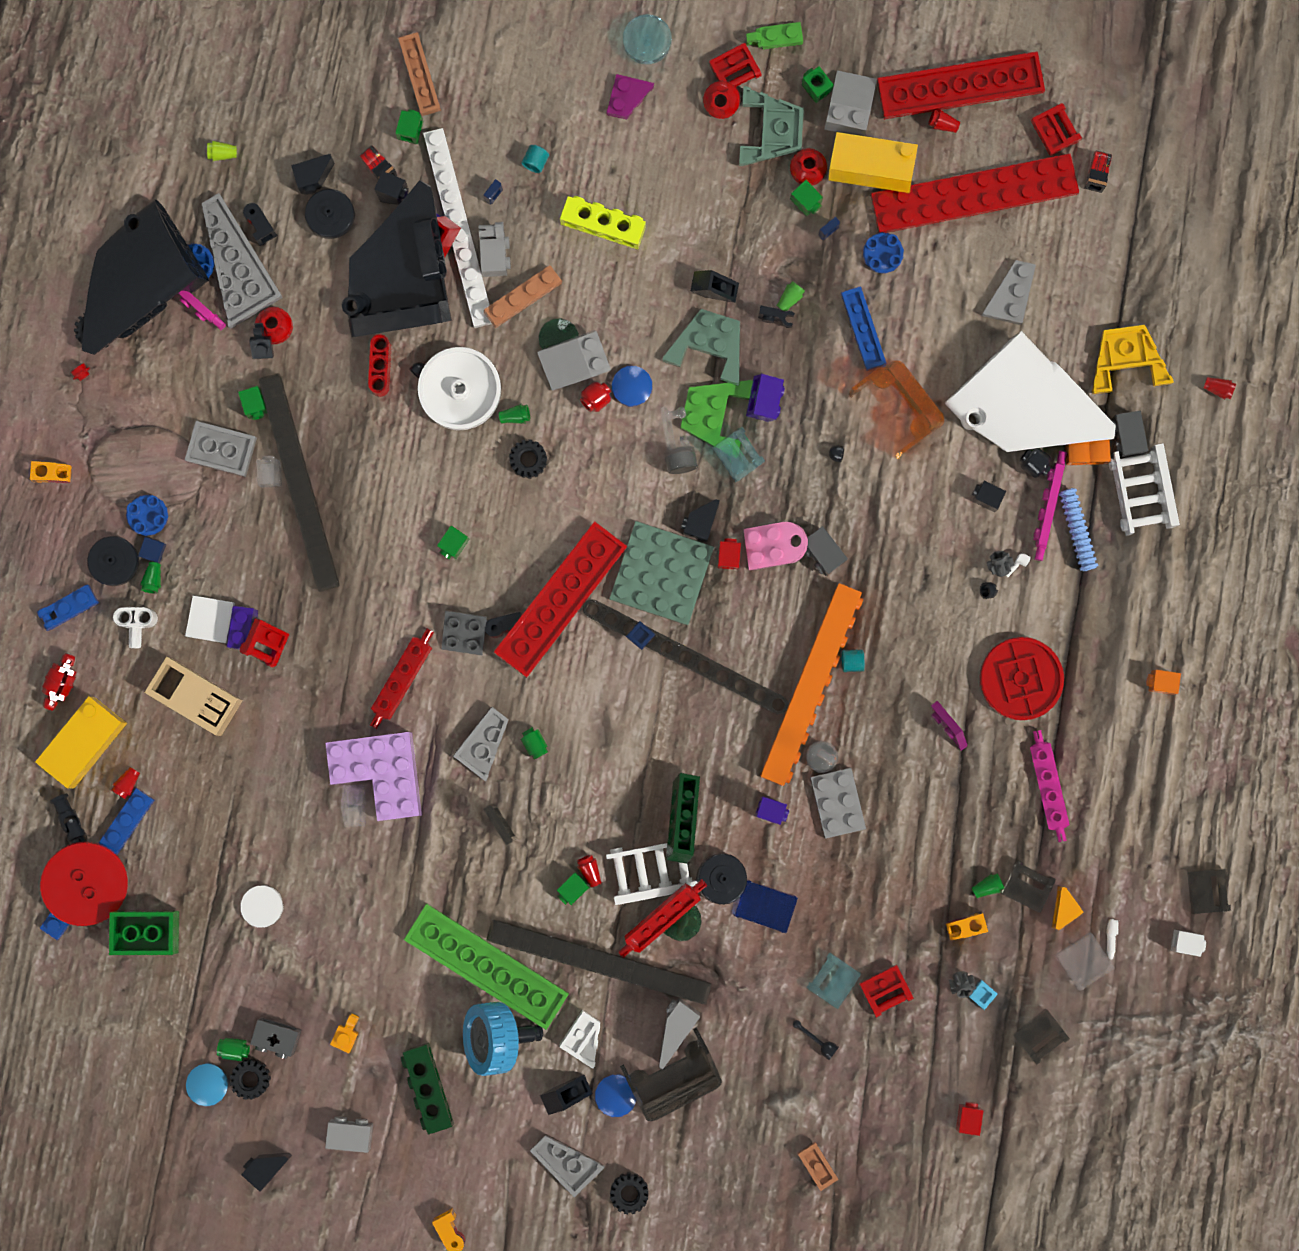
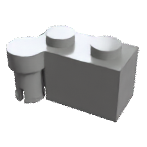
[479,222,511,277]

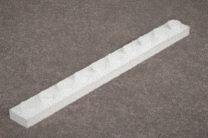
[423,128,492,328]

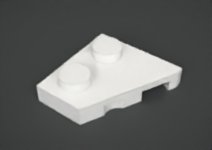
[559,1010,600,1068]

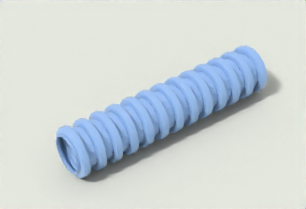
[1059,488,1098,571]

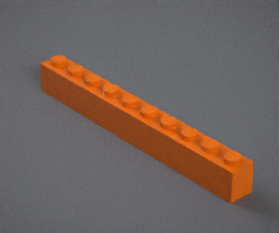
[760,583,863,786]

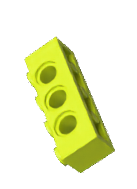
[560,196,646,250]

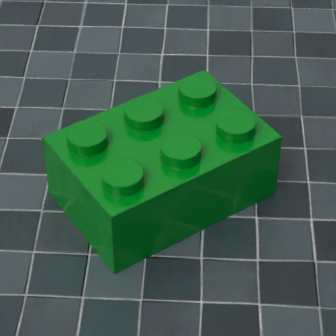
[109,911,179,955]

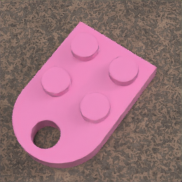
[743,522,808,570]

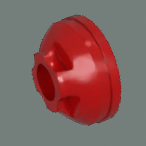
[703,81,740,119]
[790,148,827,186]
[255,307,293,345]

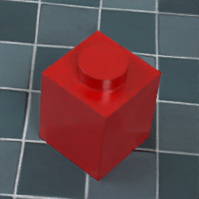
[718,538,741,570]
[956,1101,984,1136]

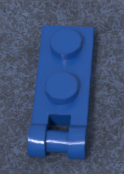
[37,584,99,631]

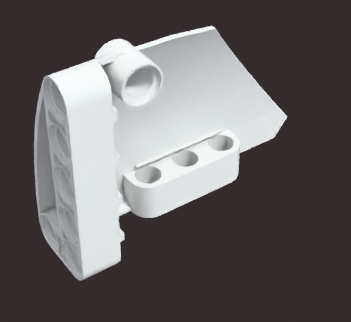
[944,331,1116,452]

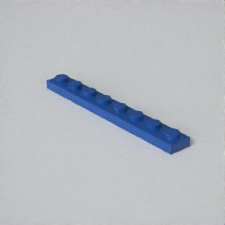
[40,788,155,940]

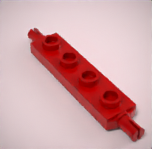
[369,628,434,729]
[618,879,707,958]

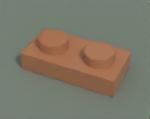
[797,1142,839,1191]

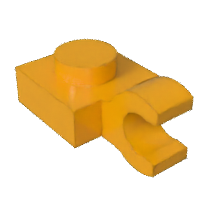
[330,1013,359,1053]

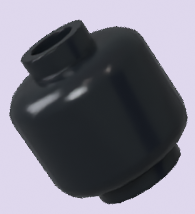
[1019,448,1052,478]

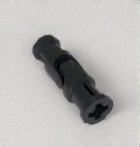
[50,793,87,844]

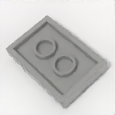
[185,421,257,477]
[810,768,866,839]

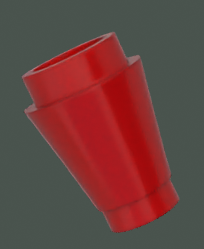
[928,109,960,133]
[1203,377,1236,400]
[111,767,140,799]
[577,854,602,887]

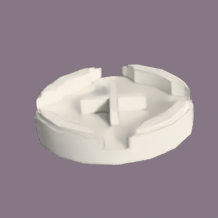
[241,885,283,927]

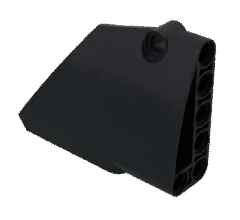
[342,180,452,337]
[82,199,209,355]

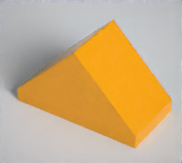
[1052,886,1084,930]

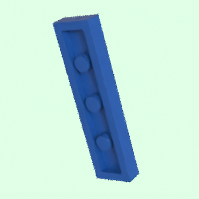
[841,286,887,371]

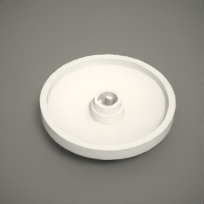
[418,347,501,430]

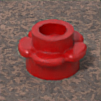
[70,363,90,381]

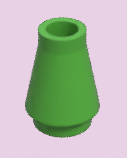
[776,281,805,311]

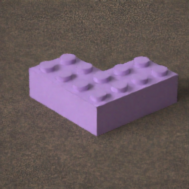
[326,732,422,821]

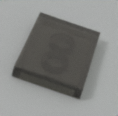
[483,805,517,845]

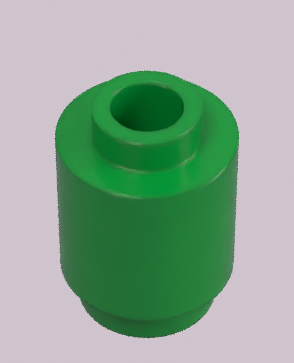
[520,727,548,760]
[217,1037,250,1061]

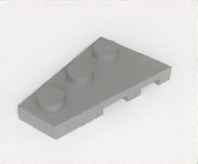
[981,260,1036,325]
[453,707,508,781]
[530,1135,605,1197]

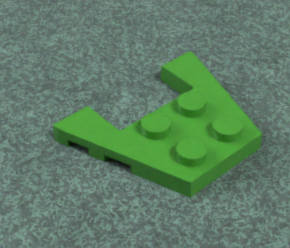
[681,380,753,460]

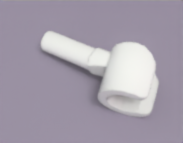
[1006,553,1031,577]

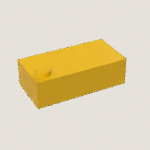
[829,132,918,193]
[35,696,127,788]

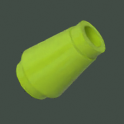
[207,141,237,161]

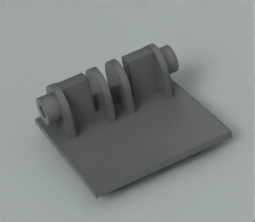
[441,611,488,655]

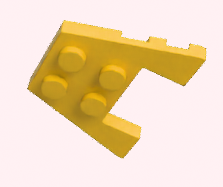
[1092,325,1174,395]

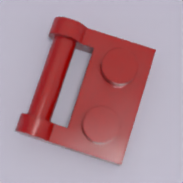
[709,43,762,87]
[1031,103,1083,156]
[240,618,289,667]
[859,965,914,1018]

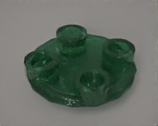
[538,318,579,350]
[664,905,702,941]

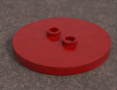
[979,637,1064,721]
[40,842,128,926]

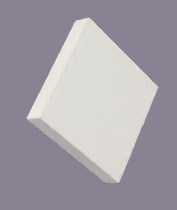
[185,596,235,644]

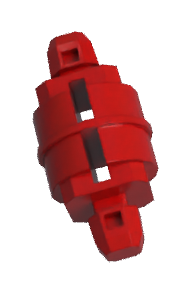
[42,653,76,711]

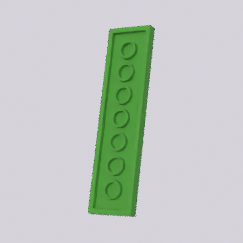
[404,904,569,1030]

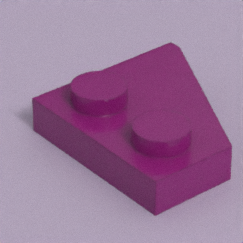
[607,74,654,120]
[931,701,968,751]

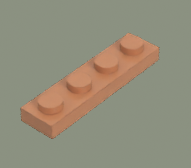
[398,32,441,116]
[484,265,562,328]

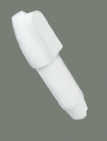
[1106,919,1118,960]

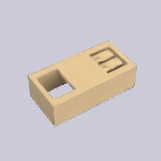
[144,657,243,736]

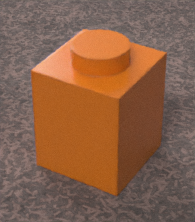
[1146,670,1181,695]

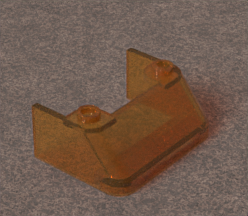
[849,360,944,459]

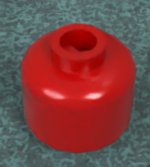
[580,381,611,412]

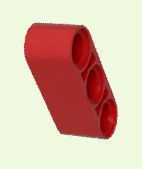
[368,334,391,397]

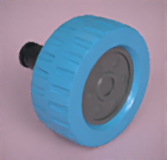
[463,1002,543,1076]

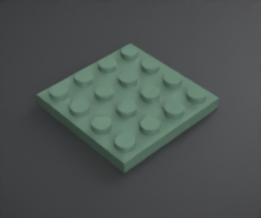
[609,521,714,626]

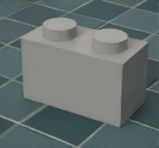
[325,1116,373,1153]

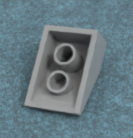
[824,70,877,136]
[537,330,611,391]
[659,998,700,1069]

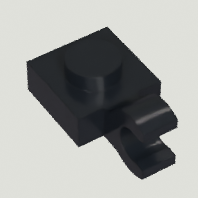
[758,305,795,328]
[249,323,274,359]

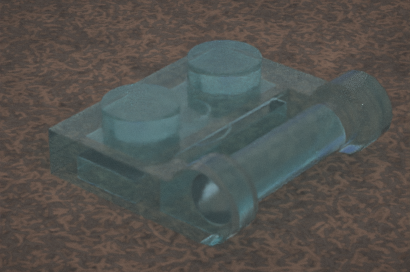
[713,427,765,482]
[806,953,861,1009]

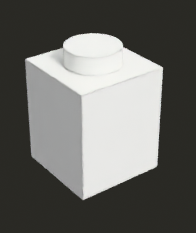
[1171,930,1206,957]

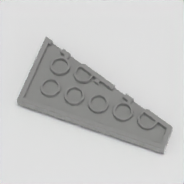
[201,193,283,329]

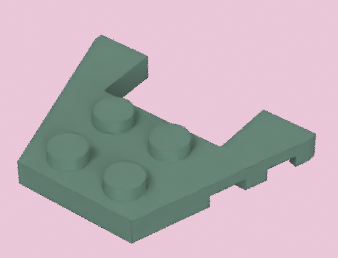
[739,86,804,166]
[662,309,740,386]

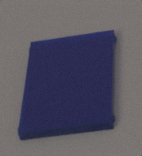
[734,880,798,933]

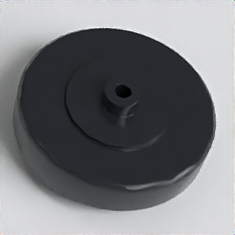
[305,189,355,239]
[87,536,139,586]
[696,854,747,904]

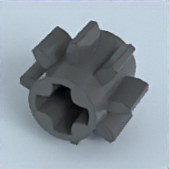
[987,551,1014,577]
[949,971,976,998]

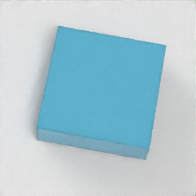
[969,980,998,1010]

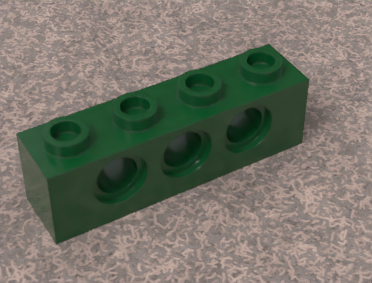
[666,773,700,864]
[401,1042,454,1135]

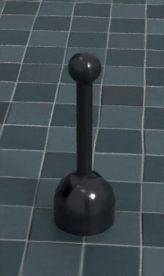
[793,1020,839,1060]

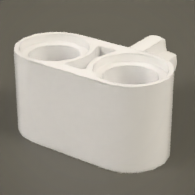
[113,607,158,649]

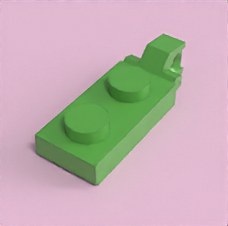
[746,22,803,50]

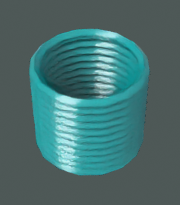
[521,145,549,173]
[842,649,865,672]

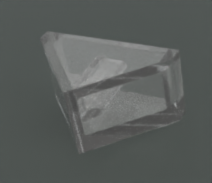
[341,785,366,827]

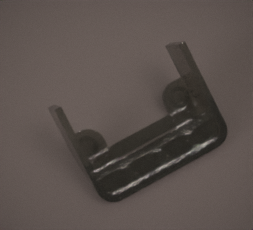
[620,1027,722,1121]

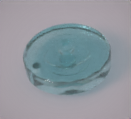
[623,14,672,65]

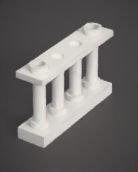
[1108,444,1180,536]
[606,843,697,905]

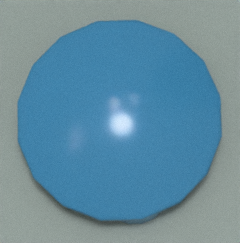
[186,1063,229,1106]

